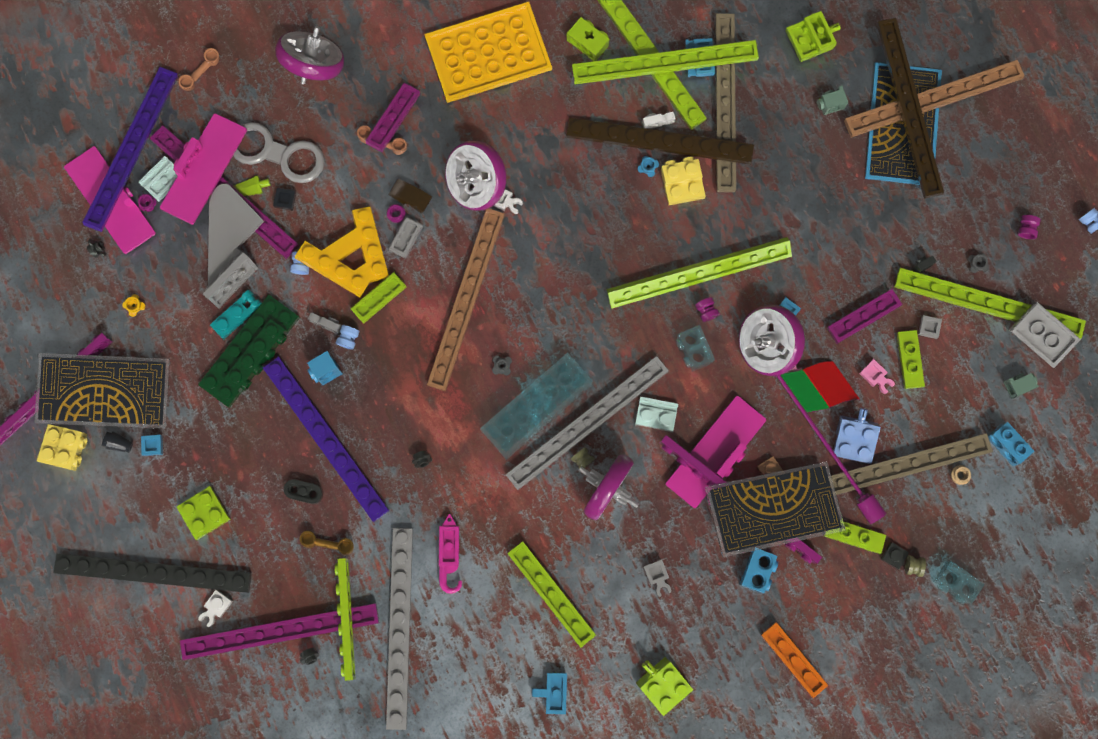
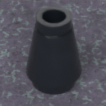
[102,431,133,453]

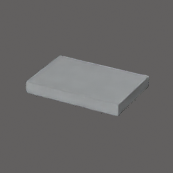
[1009,302,1081,368]

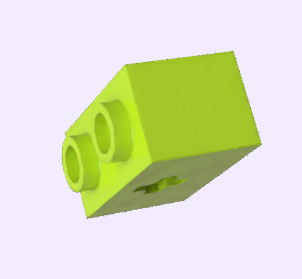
[567,17,610,61]

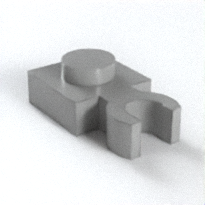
[308,312,341,335]
[643,560,671,597]

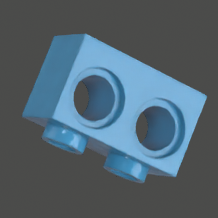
[307,351,343,385]
[988,422,1034,466]
[739,548,779,594]

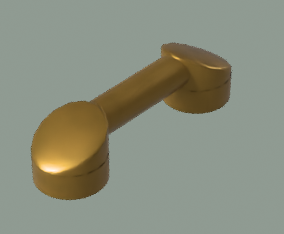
[299,531,354,556]

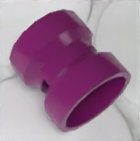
[1018,215,1041,239]
[695,297,720,322]

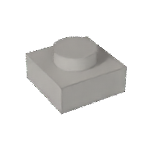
[918,315,942,339]

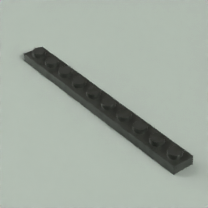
[53,553,252,593]

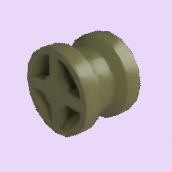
[571,447,595,469]
[905,555,926,577]

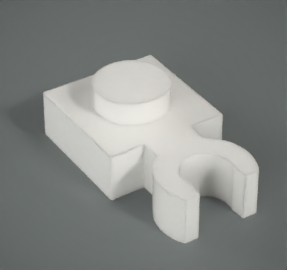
[642,112,676,129]
[494,189,523,214]
[198,590,233,627]

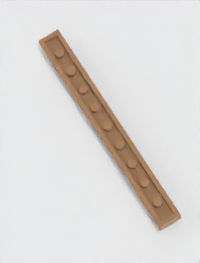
[844,60,1024,138]
[427,208,505,392]

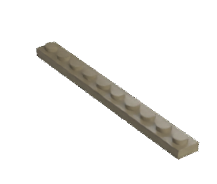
[715,13,736,192]
[828,433,993,496]

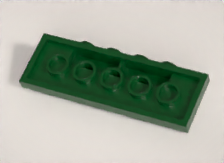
[198,295,300,408]

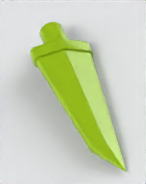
[210,176,271,198]

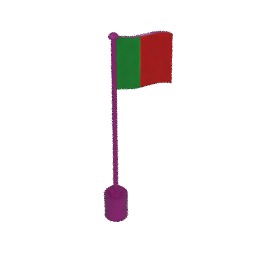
[774,361,887,524]

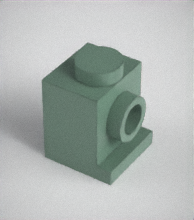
[817,86,848,115]
[1003,373,1039,399]

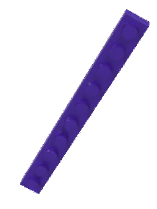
[83,67,178,232]
[263,357,389,522]

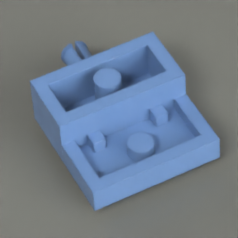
[833,408,881,464]

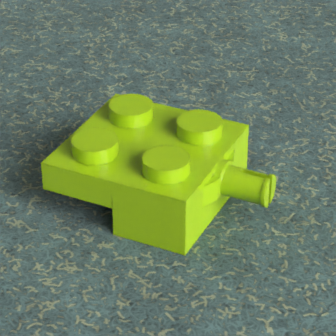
[785,11,841,62]
[636,657,693,716]

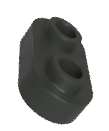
[284,479,323,504]

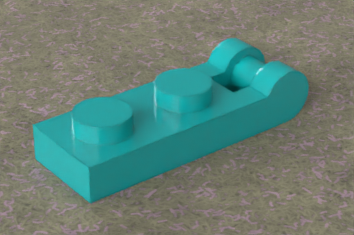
[210,290,262,340]

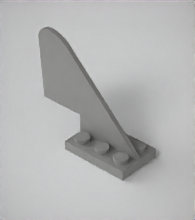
[203,184,264,309]

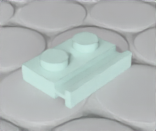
[138,156,177,202]
[635,397,678,432]

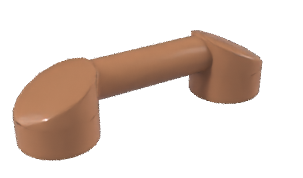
[178,48,220,91]
[357,125,407,155]

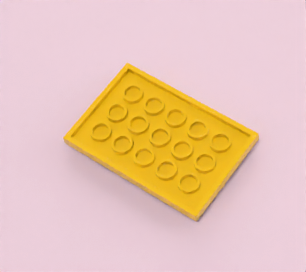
[424,2,552,103]

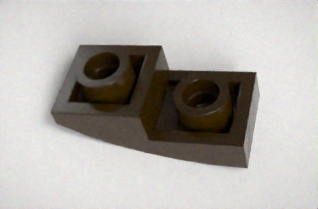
[388,179,432,214]

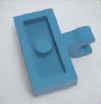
[532,673,567,714]

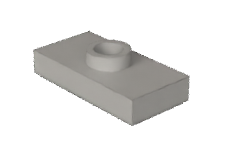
[389,217,423,259]

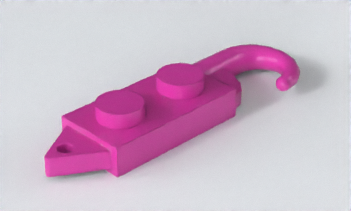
[439,514,462,594]

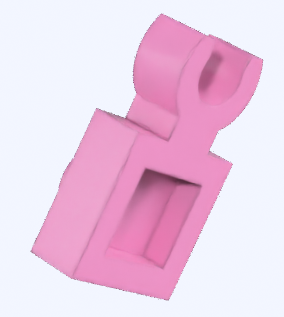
[859,359,895,394]

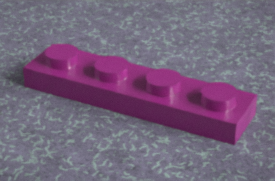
[366,83,420,152]
[827,289,903,344]

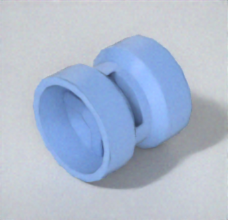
[1079,208,1098,234]
[290,252,310,275]
[336,325,360,350]

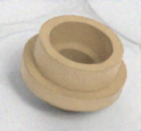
[951,465,971,485]

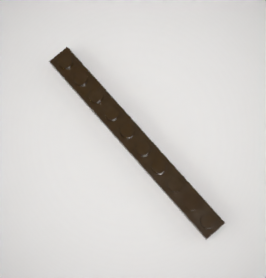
[877,18,944,199]
[566,118,754,165]

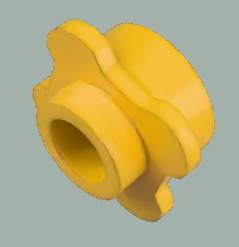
[122,294,145,317]

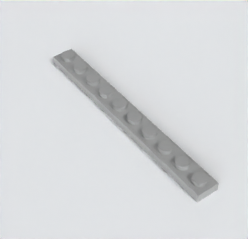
[506,356,669,490]
[386,528,413,730]

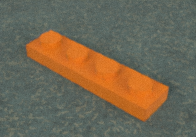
[761,622,828,698]

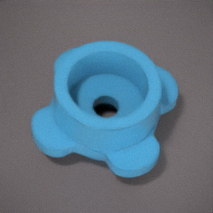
[638,156,659,177]

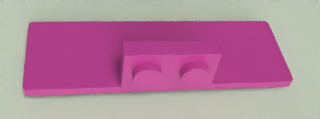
[160,114,247,225]
[64,146,156,254]
[665,396,766,508]

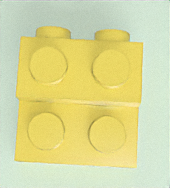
[661,157,706,206]
[37,424,88,471]

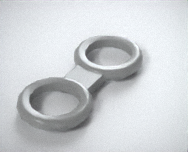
[233,122,325,183]

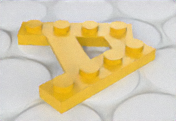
[295,207,389,297]

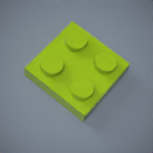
[176,486,231,540]

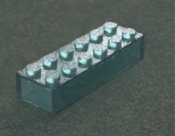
[480,352,593,460]

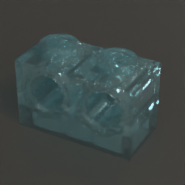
[676,325,715,372]
[934,561,985,605]

